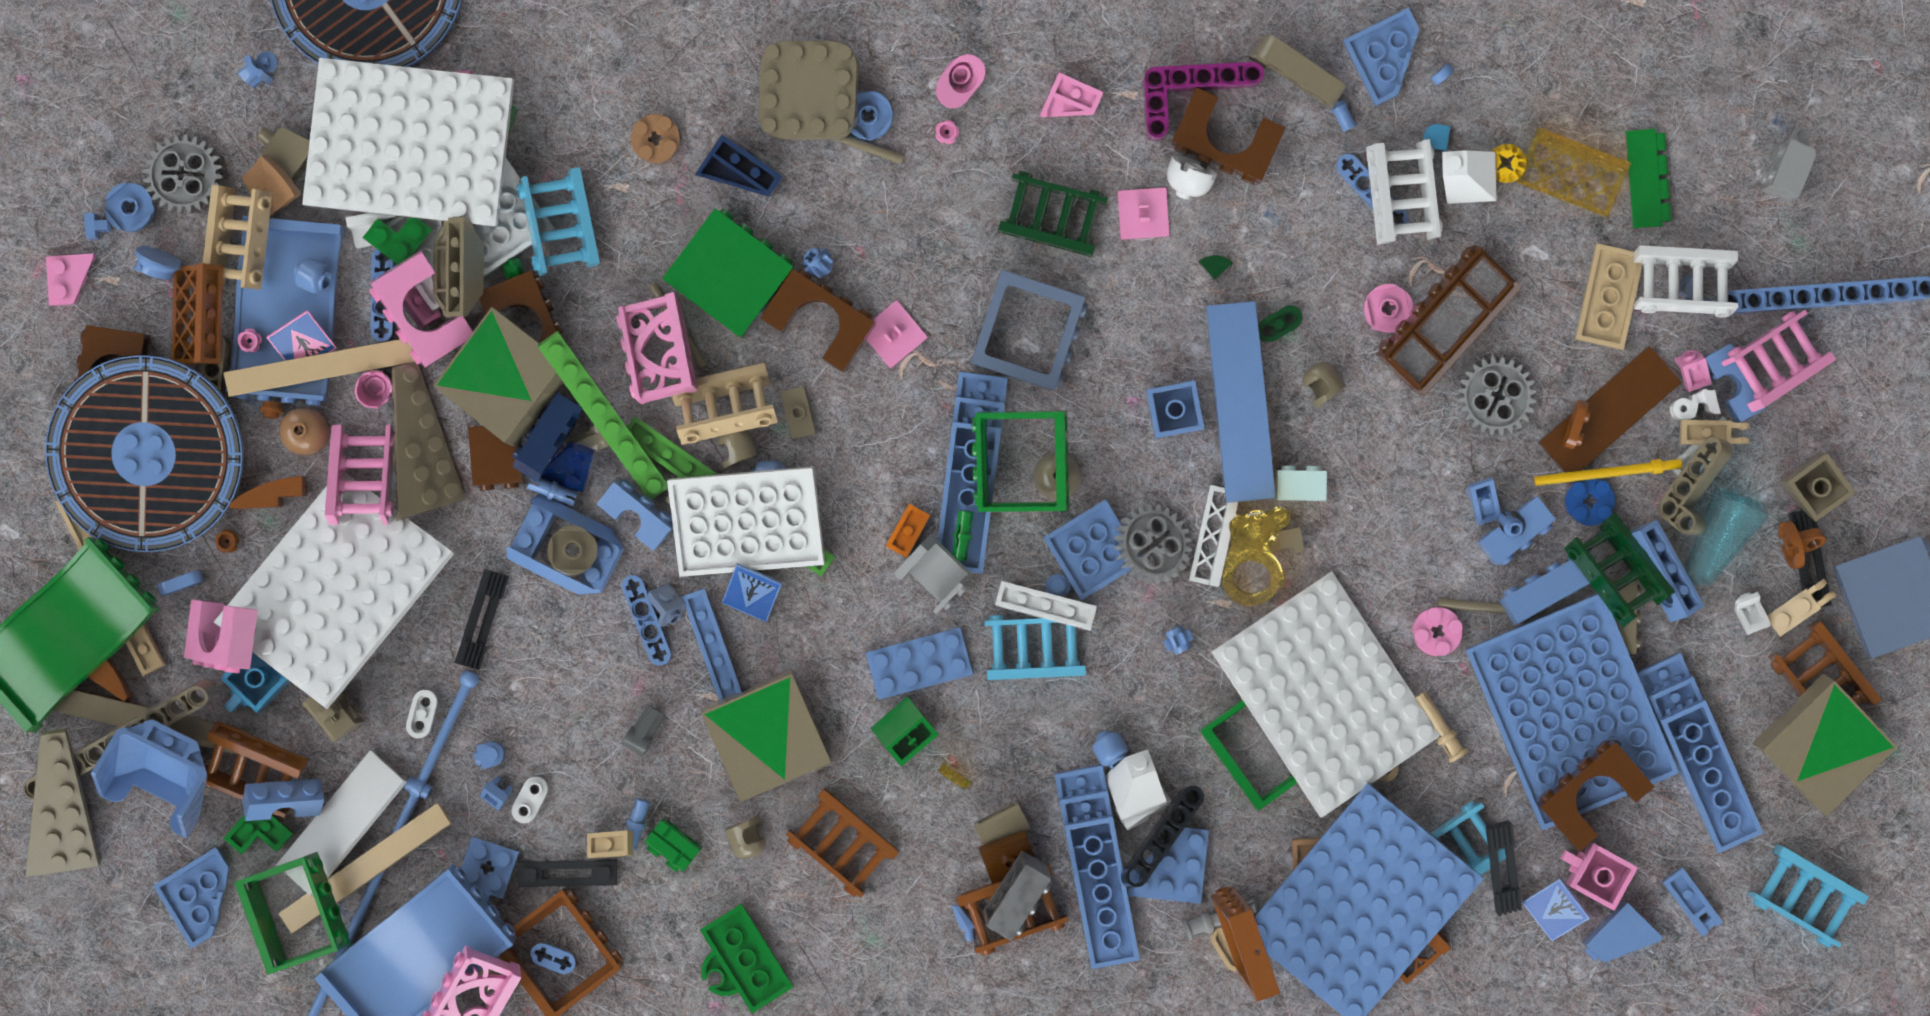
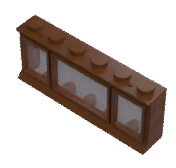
[1375,245,1523,396]

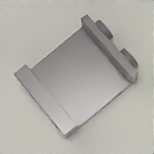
[893,535,973,614]

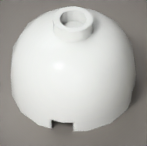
[1167,155,1218,200]

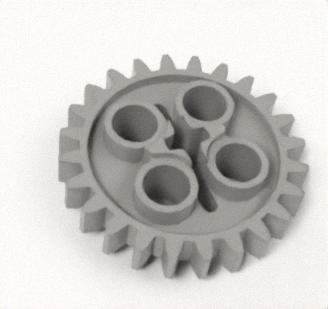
[143,134,225,215]
[1456,356,1537,436]
[1114,504,1192,584]

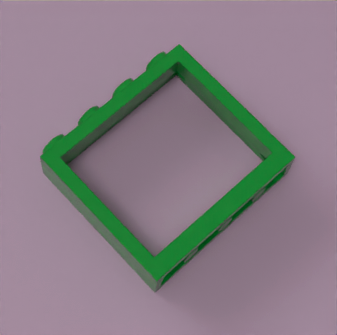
[972,410,1070,512]
[1199,699,1297,811]
[234,851,351,975]

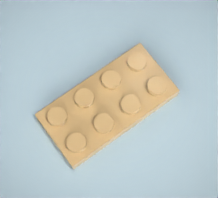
[1574,243,1642,350]

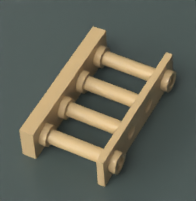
[203,185,273,290]
[669,363,778,445]

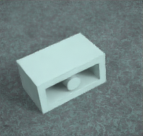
[1275,466,1327,501]

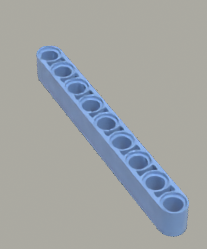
[1715,276,1930,314]

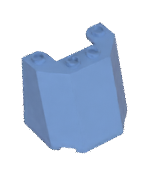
[91,719,207,839]

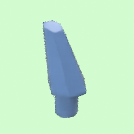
[952,905,975,941]

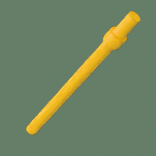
[1534,459,1682,486]

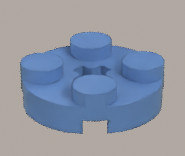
[851,91,893,141]
[105,183,157,233]

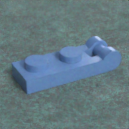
[1661,867,1723,937]

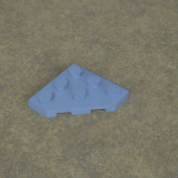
[1342,7,1420,107]
[1127,827,1209,904]
[153,847,231,949]

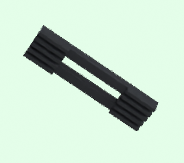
[1788,510,1832,607]
[454,569,509,670]
[1485,820,1522,916]
[518,860,617,887]

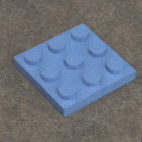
[1043,499,1141,600]

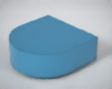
[1423,124,1451,152]

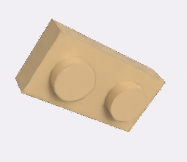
[587,830,633,859]

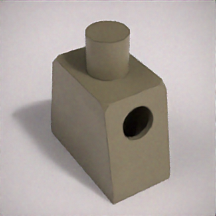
[257,127,310,184]

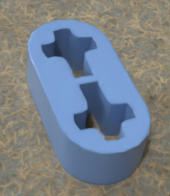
[157,570,205,597]
[530,942,577,974]

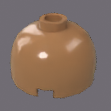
[279,407,330,456]

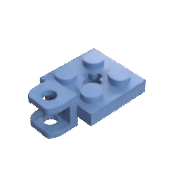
[461,837,520,905]

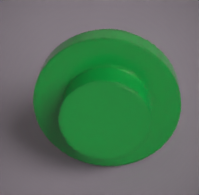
[502,258,524,279]

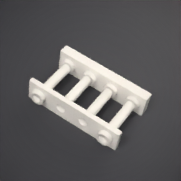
[1366,139,1443,245]
[1634,245,1738,318]

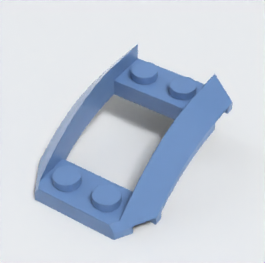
[507,493,624,595]

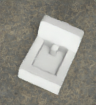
[1734,592,1771,635]

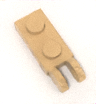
[1680,420,1750,445]
[1767,579,1837,637]

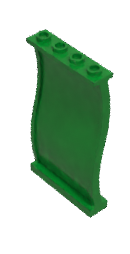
[0,537,160,733]

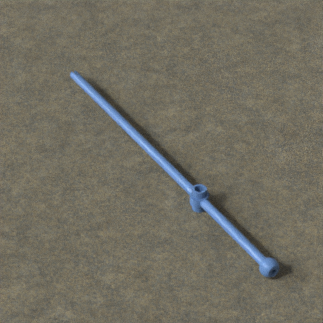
[307,670,479,1016]

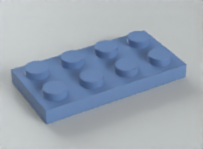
[866,627,973,700]

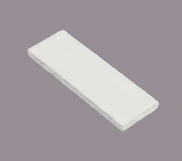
[276,750,407,896]

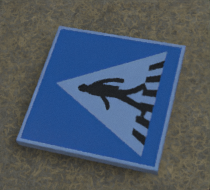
[722,563,782,622]
[1522,878,1591,941]

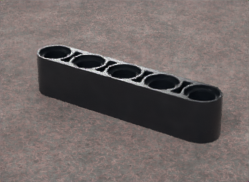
[1121,786,1204,888]

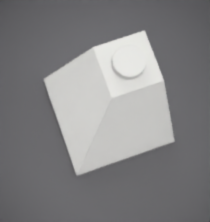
[1442,150,1497,204]
[1105,749,1167,820]

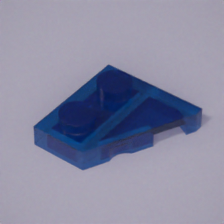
[541,442,595,492]

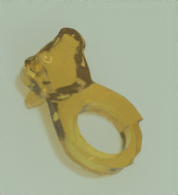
[1222,506,1290,607]

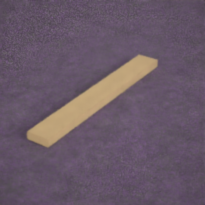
[224,339,414,397]
[55,500,166,676]
[279,803,453,934]

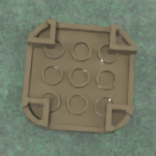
[758,41,860,142]

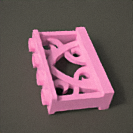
[616,292,698,404]
[422,945,521,1016]

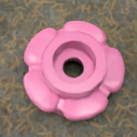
[935,120,959,144]
[238,328,262,353]

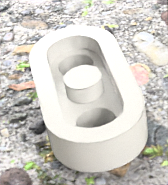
[406,690,439,738]
[512,776,549,823]

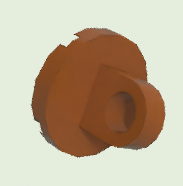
[1778,521,1826,570]

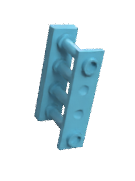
[516,167,600,277]
[984,615,1086,680]
[1430,801,1515,875]
[1748,844,1869,948]

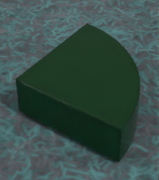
[1198,255,1233,280]

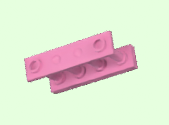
[1721,310,1836,412]
[325,425,395,525]

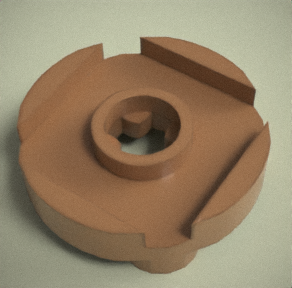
[631,114,681,164]

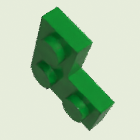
[362,217,432,265]
[223,814,294,855]

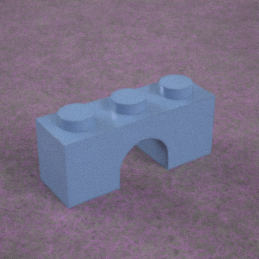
[1704,344,1766,423]
[597,478,673,551]
[1476,496,1556,566]
[242,779,324,821]

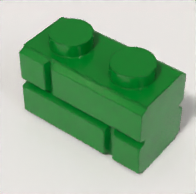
[645,817,703,872]

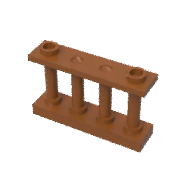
[1768,621,1882,705]
[204,721,309,818]
[785,787,900,898]
[956,863,1069,956]

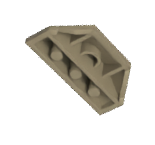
[433,217,484,317]

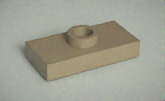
[780,386,816,440]

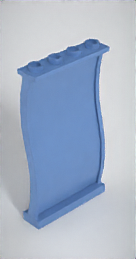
[225,216,345,406]
[314,863,517,1016]

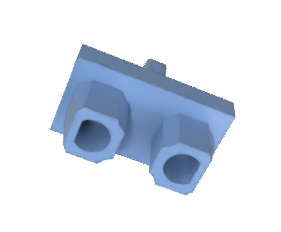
[237,51,278,89]

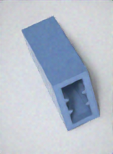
[1582,901,1663,963]

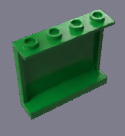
[662,208,795,339]

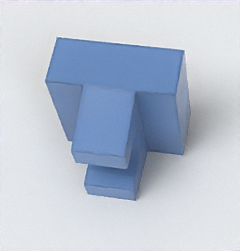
[84,213,111,241]
[479,776,513,811]

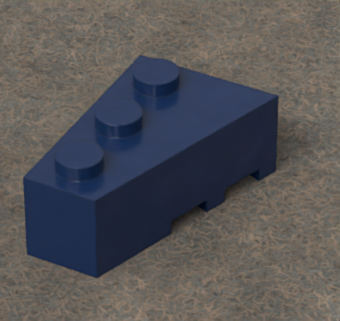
[695,134,786,197]
[512,392,582,482]

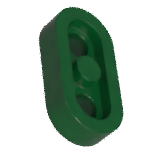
[1258,305,1302,343]

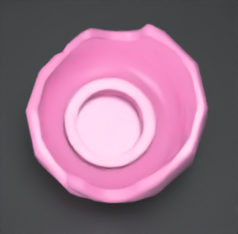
[354,370,392,409]

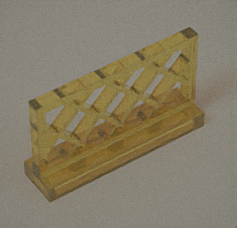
[1515,127,1631,217]

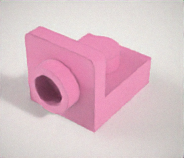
[1675,350,1712,392]

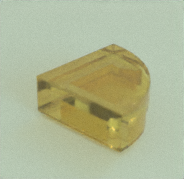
[939,763,972,789]

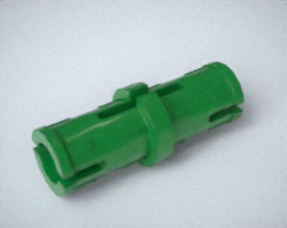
[952,510,974,561]

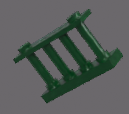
[998,171,1108,258]
[1564,513,1675,628]

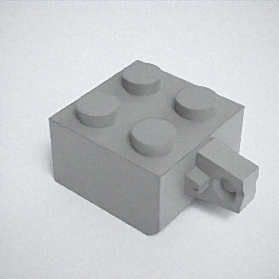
[1760,127,1817,202]

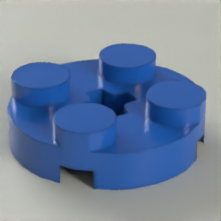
[1564,478,1615,526]

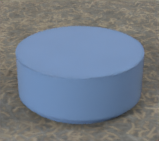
[1430,62,1454,85]

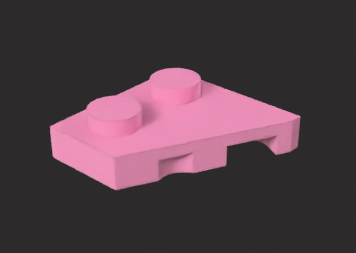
[1040,72,1104,117]
[46,253,96,306]

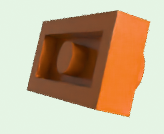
[886,504,931,558]

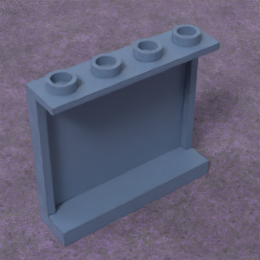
[1832,536,1930,659]

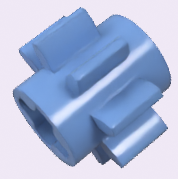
[802,247,834,278]
[1163,625,1194,655]

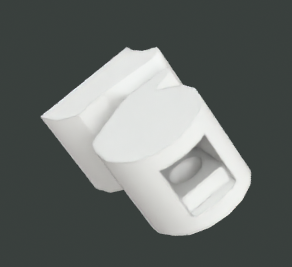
[1669,389,1721,420]

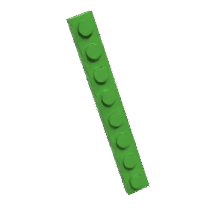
[537,331,668,500]

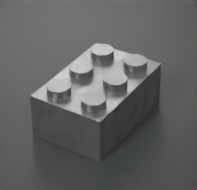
[983,851,1052,941]

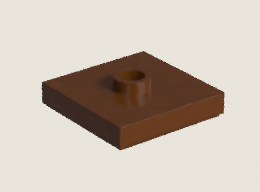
[978,831,1035,884]

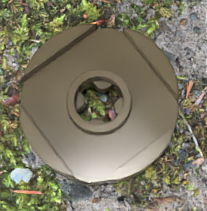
[547,525,597,576]

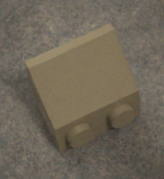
[1779,452,1856,522]
[974,801,1031,845]

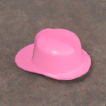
[936,54,985,108]

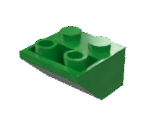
[870,696,939,767]

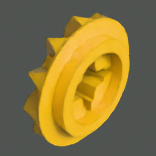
[1491,144,1526,183]

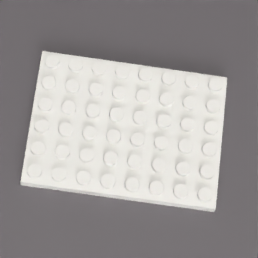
[302,58,514,227]
[214,471,454,709]
[1211,571,1440,817]

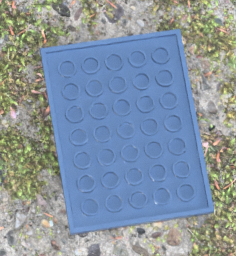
[1465,593,1679,831]
[1254,782,1484,1016]

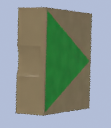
[433,307,564,448]
[701,669,831,802]
[1752,674,1898,817]

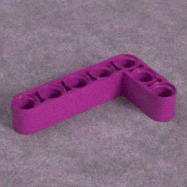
[1143,62,1264,141]

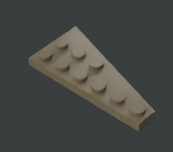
[392,362,466,521]
[26,728,100,877]

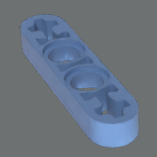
[1336,154,1409,225]
[371,249,396,342]
[622,575,672,666]

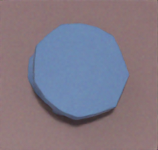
[133,246,181,280]

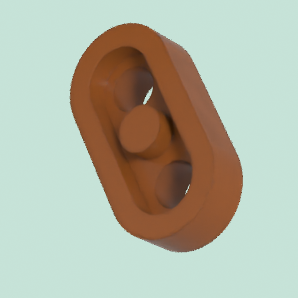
[1563,400,1591,449]

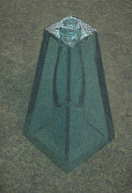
[1685,486,1769,586]

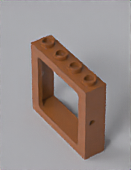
[1210,886,1280,1002]
[500,888,624,1016]

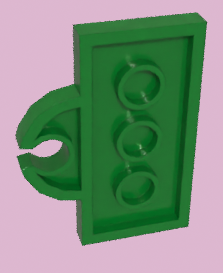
[700,903,794,1013]

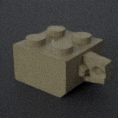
[302,690,364,743]

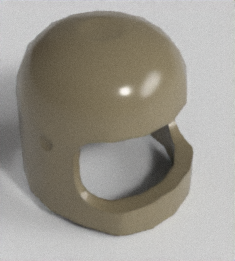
[1303,362,1346,408]
[717,430,758,470]
[725,815,766,859]

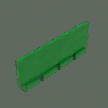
[1625,129,1672,229]

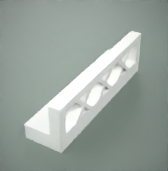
[1188,485,1238,587]
[995,581,1097,631]

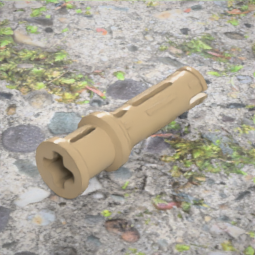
[1415,691,1469,763]

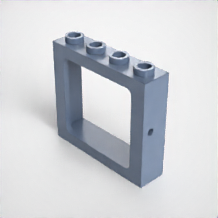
[971,270,1088,392]

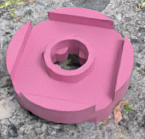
[1363,284,1413,333]
[1412,607,1463,656]

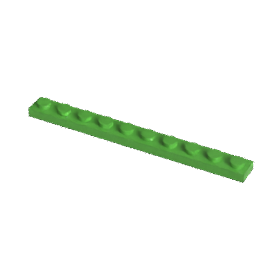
[627,416,835,577]

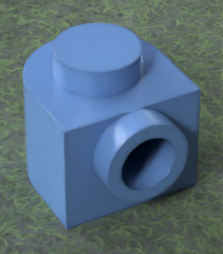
[473,741,506,770]

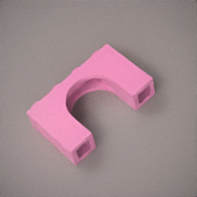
[369,251,473,367]
[184,599,258,673]

